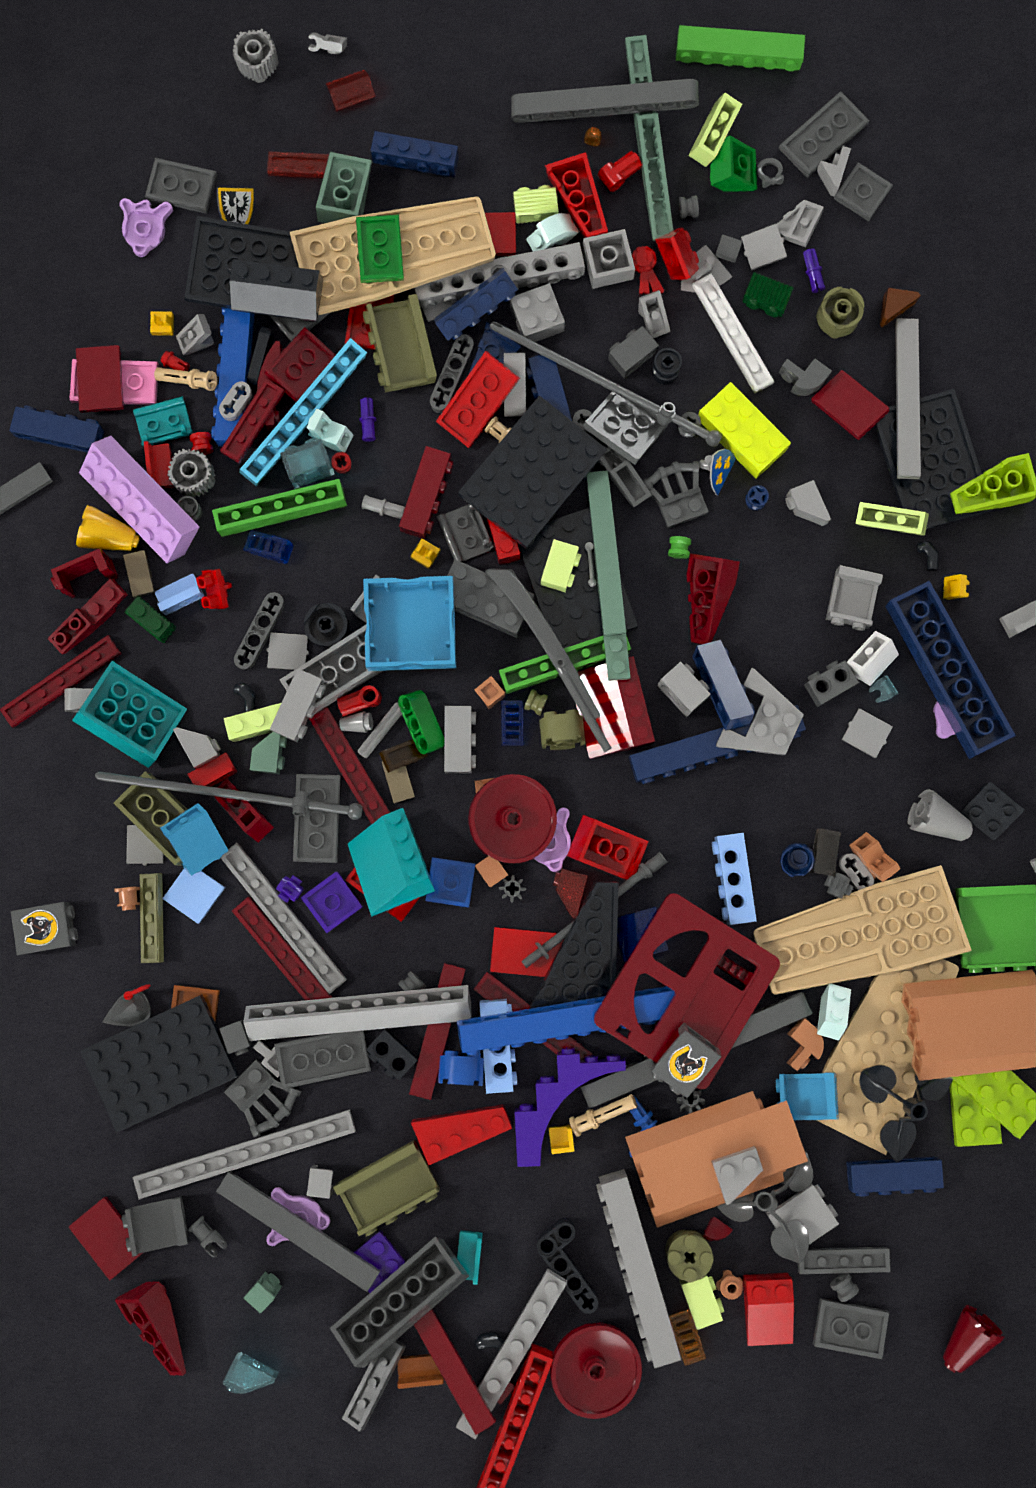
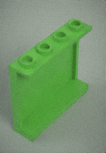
[955,885,1036,973]

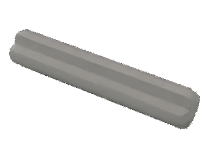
[358,702,402,758]

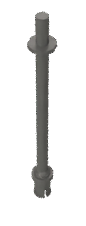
[521,852,667,968]

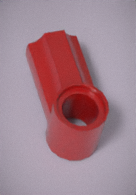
[598,151,642,192]
[337,685,382,717]

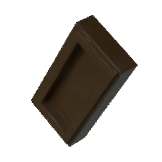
[379,739,428,773]

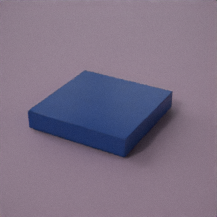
[425,857,476,907]

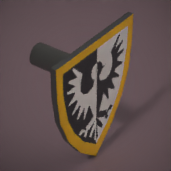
[217,188,254,224]

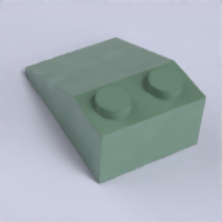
[316,152,372,223]

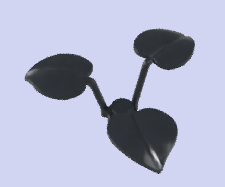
[859,1064,953,1162]

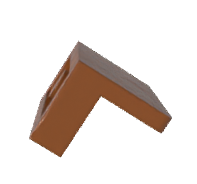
[397,1354,444,1389]

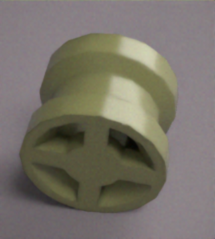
[524,689,548,716]

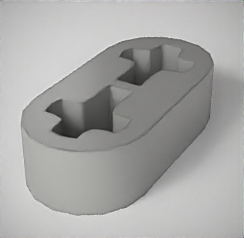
[219,382,252,421]
[839,854,874,890]

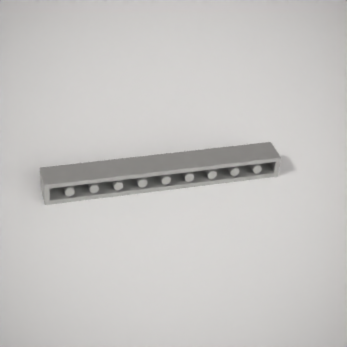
[243,985,471,1041]

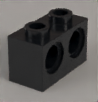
[366,1028,419,1080]

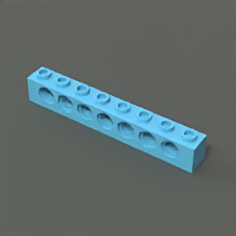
[240,338,367,487]

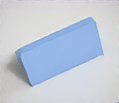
[155,574,204,615]

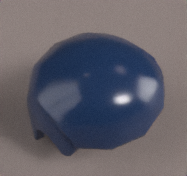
[780,843,815,877]

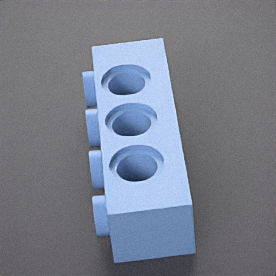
[712,833,757,925]
[480,999,517,1094]

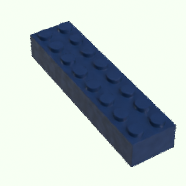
[885,581,1016,759]

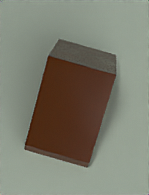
[880,288,921,328]

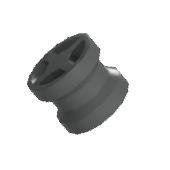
[679,195,699,219]
[573,409,592,434]
[678,412,701,438]
[398,971,426,991]
[830,1273,859,1302]

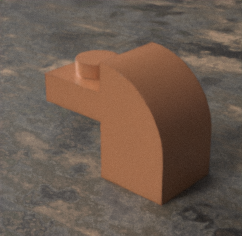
[849,832,900,882]
[787,1018,824,1071]

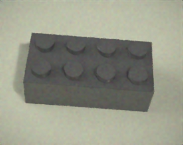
[447,560,534,638]

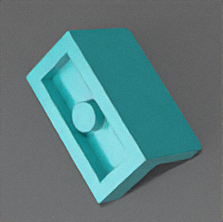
[457,1230,483,1285]

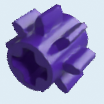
[276,875,304,903]

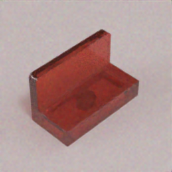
[326,70,375,111]

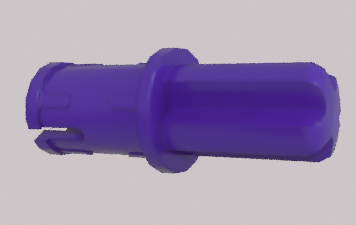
[803,248,825,293]
[359,397,376,442]

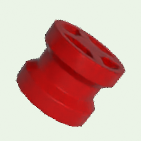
[190,432,214,455]

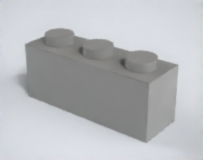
[270,668,326,742]
[444,706,476,774]

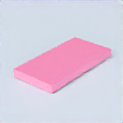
[70,359,159,405]

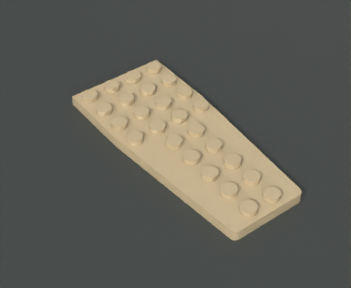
[290,197,496,315]
[753,865,972,995]
[817,959,959,1155]

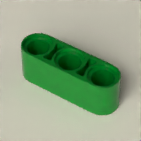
[398,690,445,754]

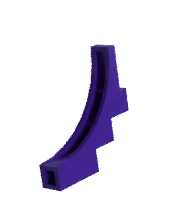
[515,1047,626,1167]

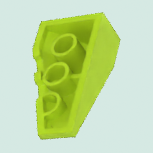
[950,453,1036,514]

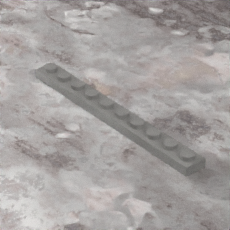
[133,1109,356,1199]

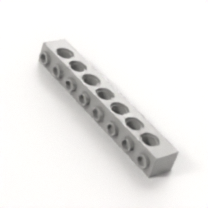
[415,242,585,309]

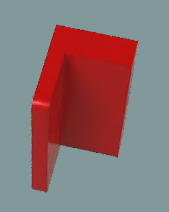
[144,441,175,489]
[188,753,238,787]

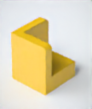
[549,1125,574,1154]

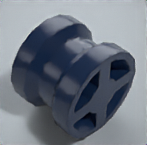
[745,485,769,511]

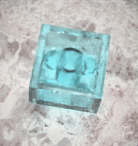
[280,438,335,489]

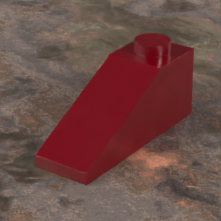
[214,778,274,843]

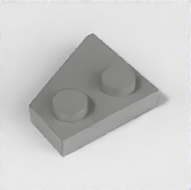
[777,200,824,247]
[711,1146,763,1205]

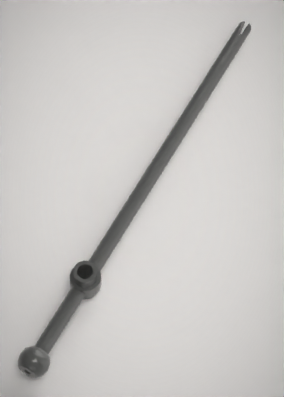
[490,321,722,447]
[95,772,363,820]

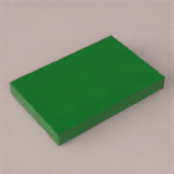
[356,215,404,283]

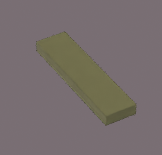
[140,873,164,963]

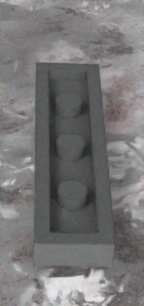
[798,1247,890,1274]
[342,1340,406,1432]

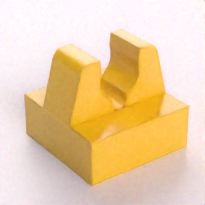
[150,312,174,335]
[411,539,440,569]
[943,574,969,600]

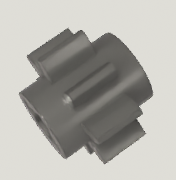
[824,872,854,899]
[499,875,526,903]
[677,1090,705,1114]

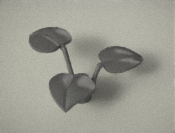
[717,1152,813,1263]

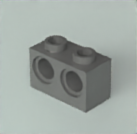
[804,660,859,707]

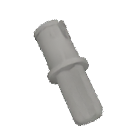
[362,495,405,519]

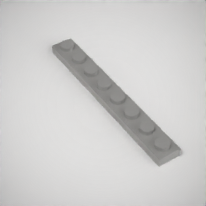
[456,1268,567,1439]

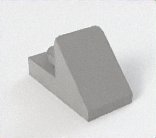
[817,146,851,197]
[638,290,671,338]
[176,314,214,355]

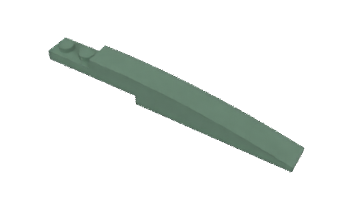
[625,35,673,241]
[586,470,630,681]

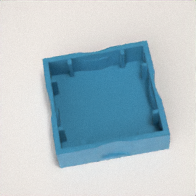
[363,576,456,671]

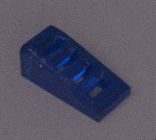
[243,530,293,564]
[501,701,523,746]

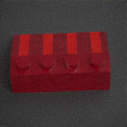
[576,656,655,759]

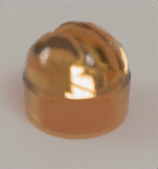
[584,127,602,146]

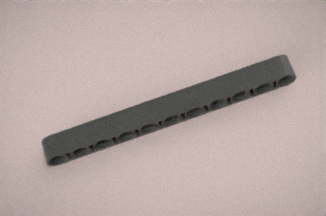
[580,992,812,1108]

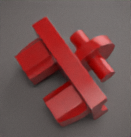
[196,569,232,609]

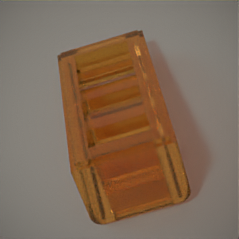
[669,1309,706,1366]

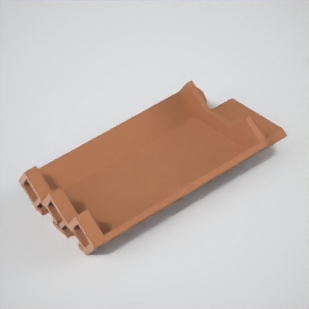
[901,970,1036,1081]
[625,1091,808,1228]

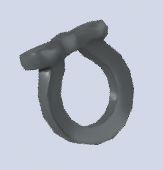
[757,158,784,188]

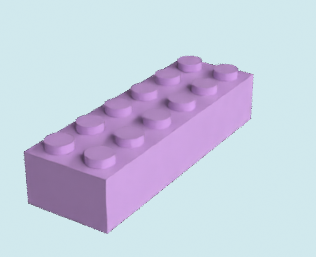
[79,436,199,563]

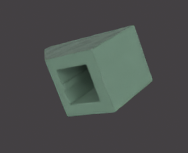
[250,732,287,774]
[244,1271,282,1314]

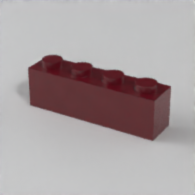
[399,446,454,539]

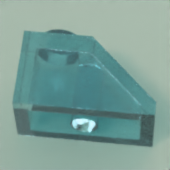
[222,1352,279,1394]

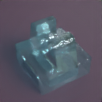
[869,675,898,703]

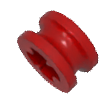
[331,452,352,474]

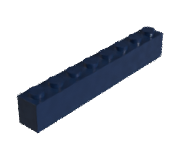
[628,705,806,785]

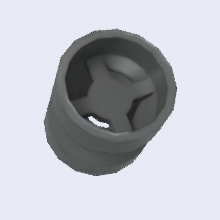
[177,496,202,522]

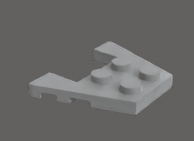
[716,668,804,755]

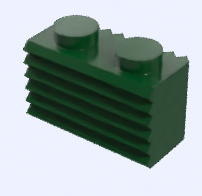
[742,272,793,317]
[125,597,176,643]

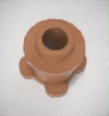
[115,887,140,911]
[716,1270,743,1299]

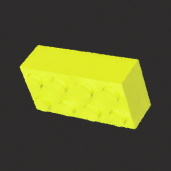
[698,382,791,479]

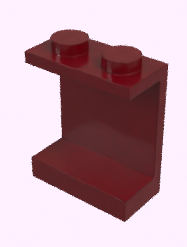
[51,549,119,598]

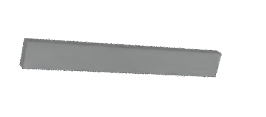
[896,318,921,479]
[221,843,347,994]

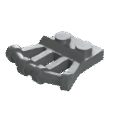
[643,461,709,528]
[224,1059,301,1138]

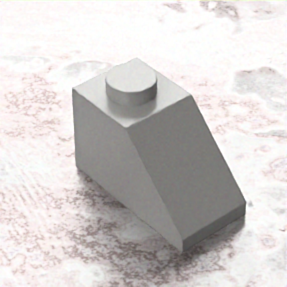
[785,480,831,526]
[173,727,221,769]

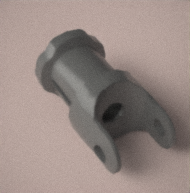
[188,1215,227,1257]

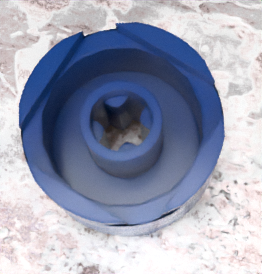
[438,1051,484,1086]

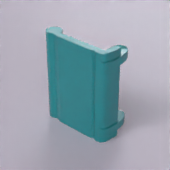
[133,396,193,448]

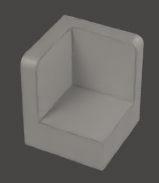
[307,1165,333,1199]

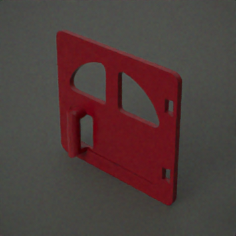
[594,893,780,1089]

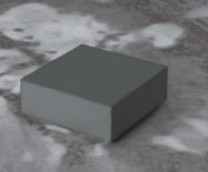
[715,234,742,263]

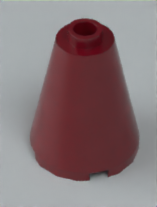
[943,1305,1004,1373]

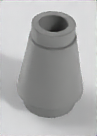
[340,711,373,733]

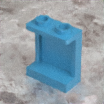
[160,803,229,876]
[776,1073,839,1120]

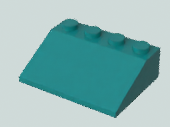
[72,661,187,768]
[348,808,435,916]

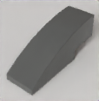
[598,446,652,508]

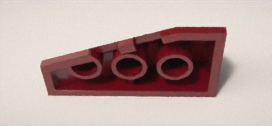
[687,553,740,644]
[115,1281,186,1376]

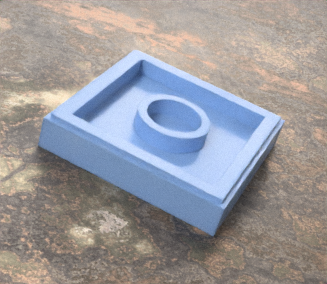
[163,869,226,924]

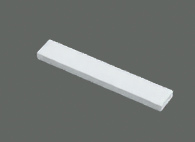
[692,273,774,394]

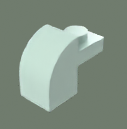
[526,213,579,251]
[307,409,354,453]

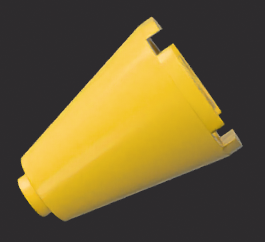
[76,505,140,551]

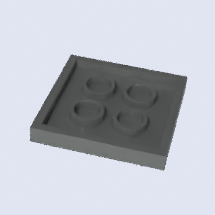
[583,384,668,465]

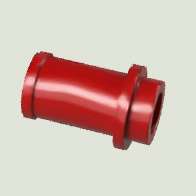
[161,351,190,371]

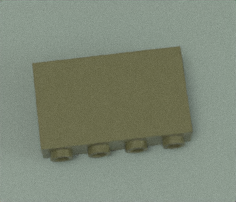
[363,294,437,392]
[333,1140,440,1236]

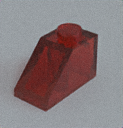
[553,869,587,918]

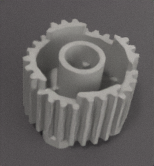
[233,29,278,83]
[167,449,216,497]

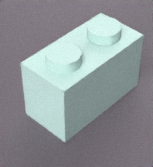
[817,984,851,1040]

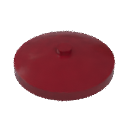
[469,774,557,863]
[550,1323,642,1419]

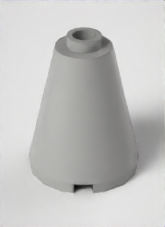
[908,789,973,841]

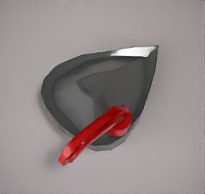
[102,984,151,1026]

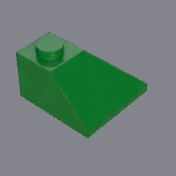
[710,136,757,192]

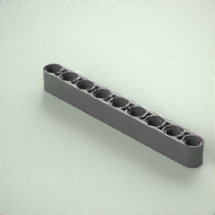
[511,79,699,123]

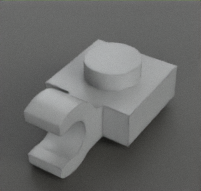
[309,33,347,54]
[253,1040,279,1077]

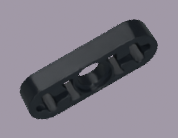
[247,326,274,388]

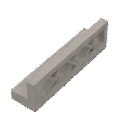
[999,600,1036,638]

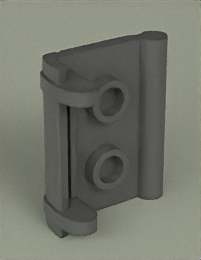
[437,504,494,562]

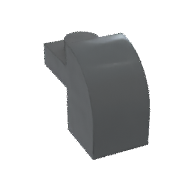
[779,359,832,396]

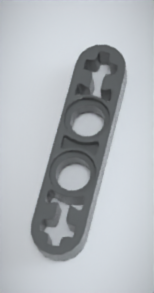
[430,334,474,413]
[234,592,285,671]

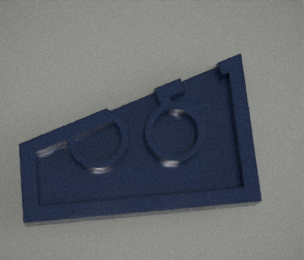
[469,322,521,374]

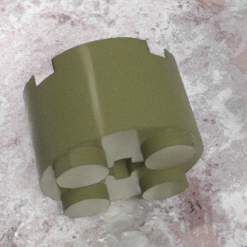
[816,287,864,339]
[539,710,586,750]
[665,1229,713,1283]

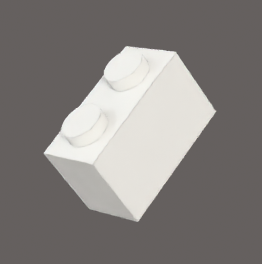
[847,631,899,686]

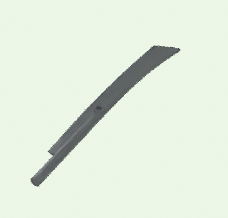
[486,569,612,752]

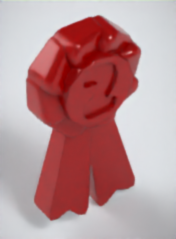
[632,246,664,295]

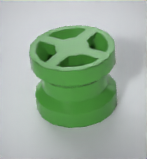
[668,536,691,558]

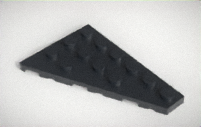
[529,881,618,1009]

